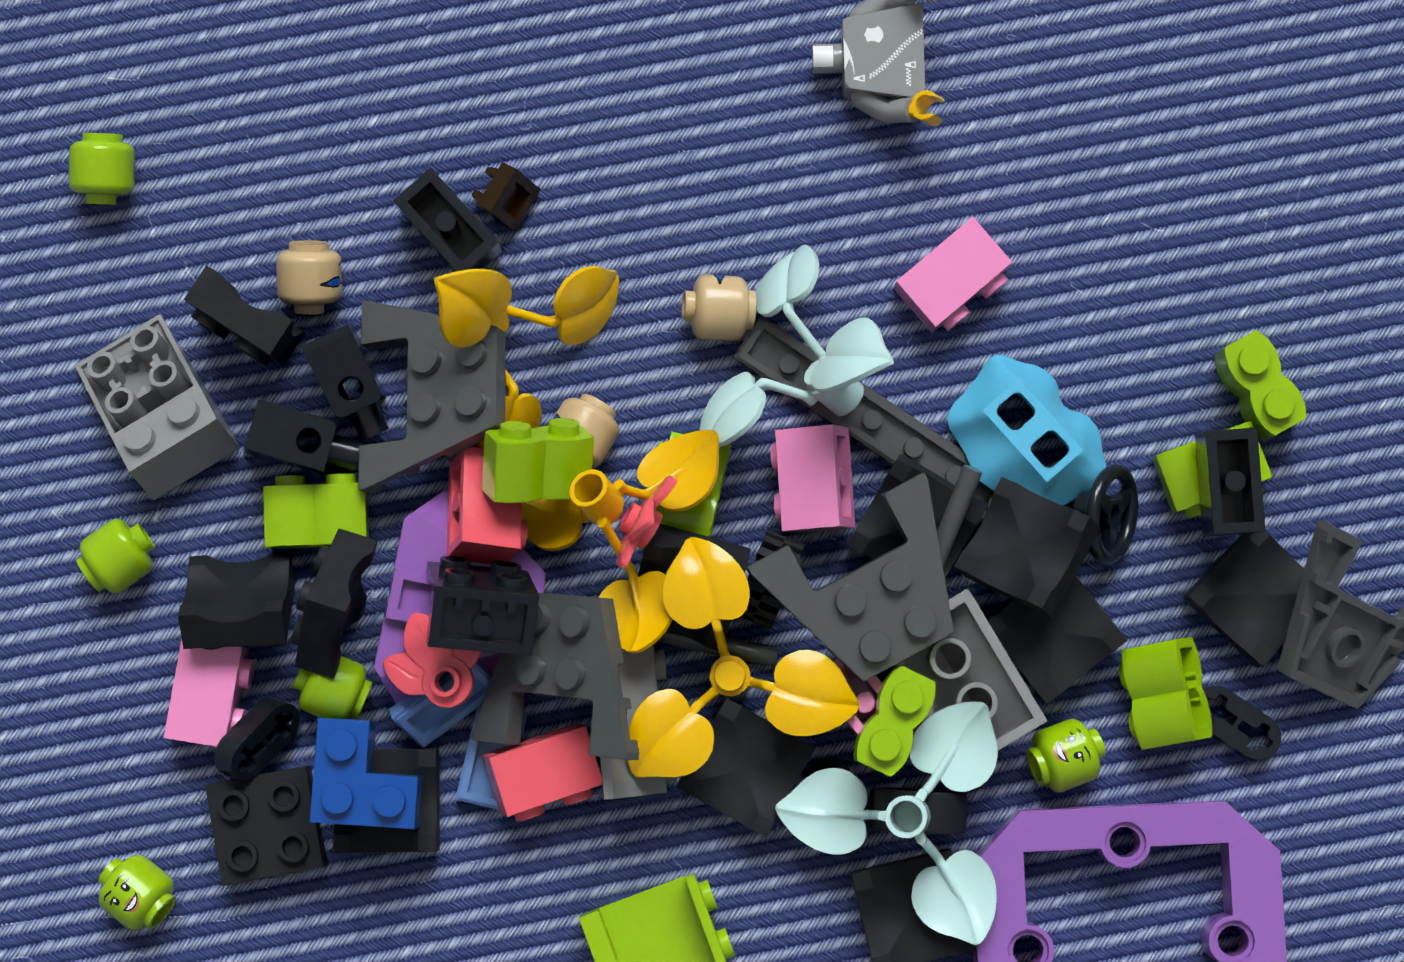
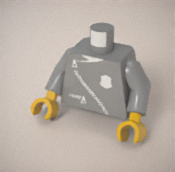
[812,0,945,126]

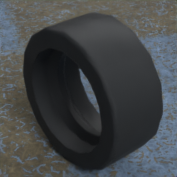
[869,787,967,834]

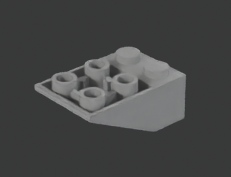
[75,314,240,501]

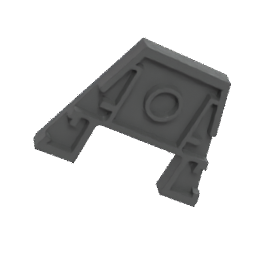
[358,301,506,495]
[745,473,954,682]
[1277,519,1404,709]
[472,592,639,760]

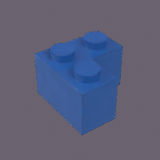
[310,718,424,829]

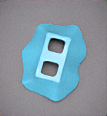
[947,355,1106,506]

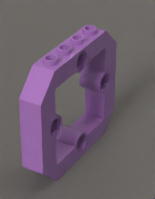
[973,800,1287,962]

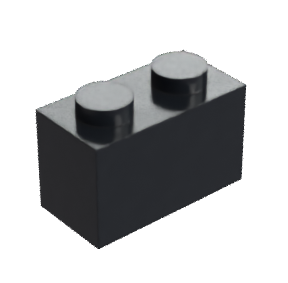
[393,167,502,272]
[1195,427,1265,537]

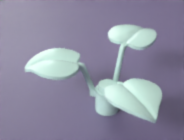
[700,245,894,448]
[775,702,998,945]

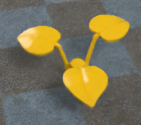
[434,266,619,448]
[521,430,719,654]
[628,537,859,777]

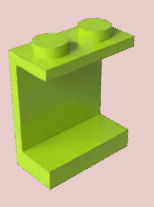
[579,872,736,962]

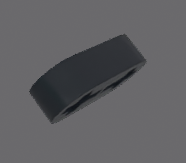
[1203,686,1281,760]
[214,696,300,782]

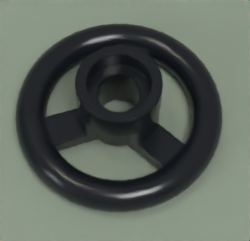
[1073,464,1139,565]

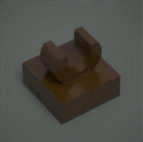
[471,162,541,232]

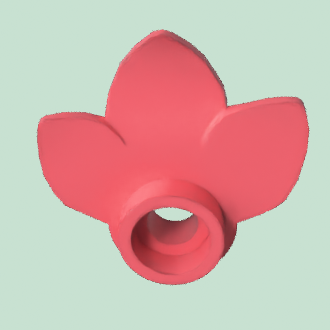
[617,475,677,568]
[383,612,482,708]

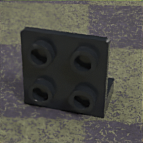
[426,556,539,656]

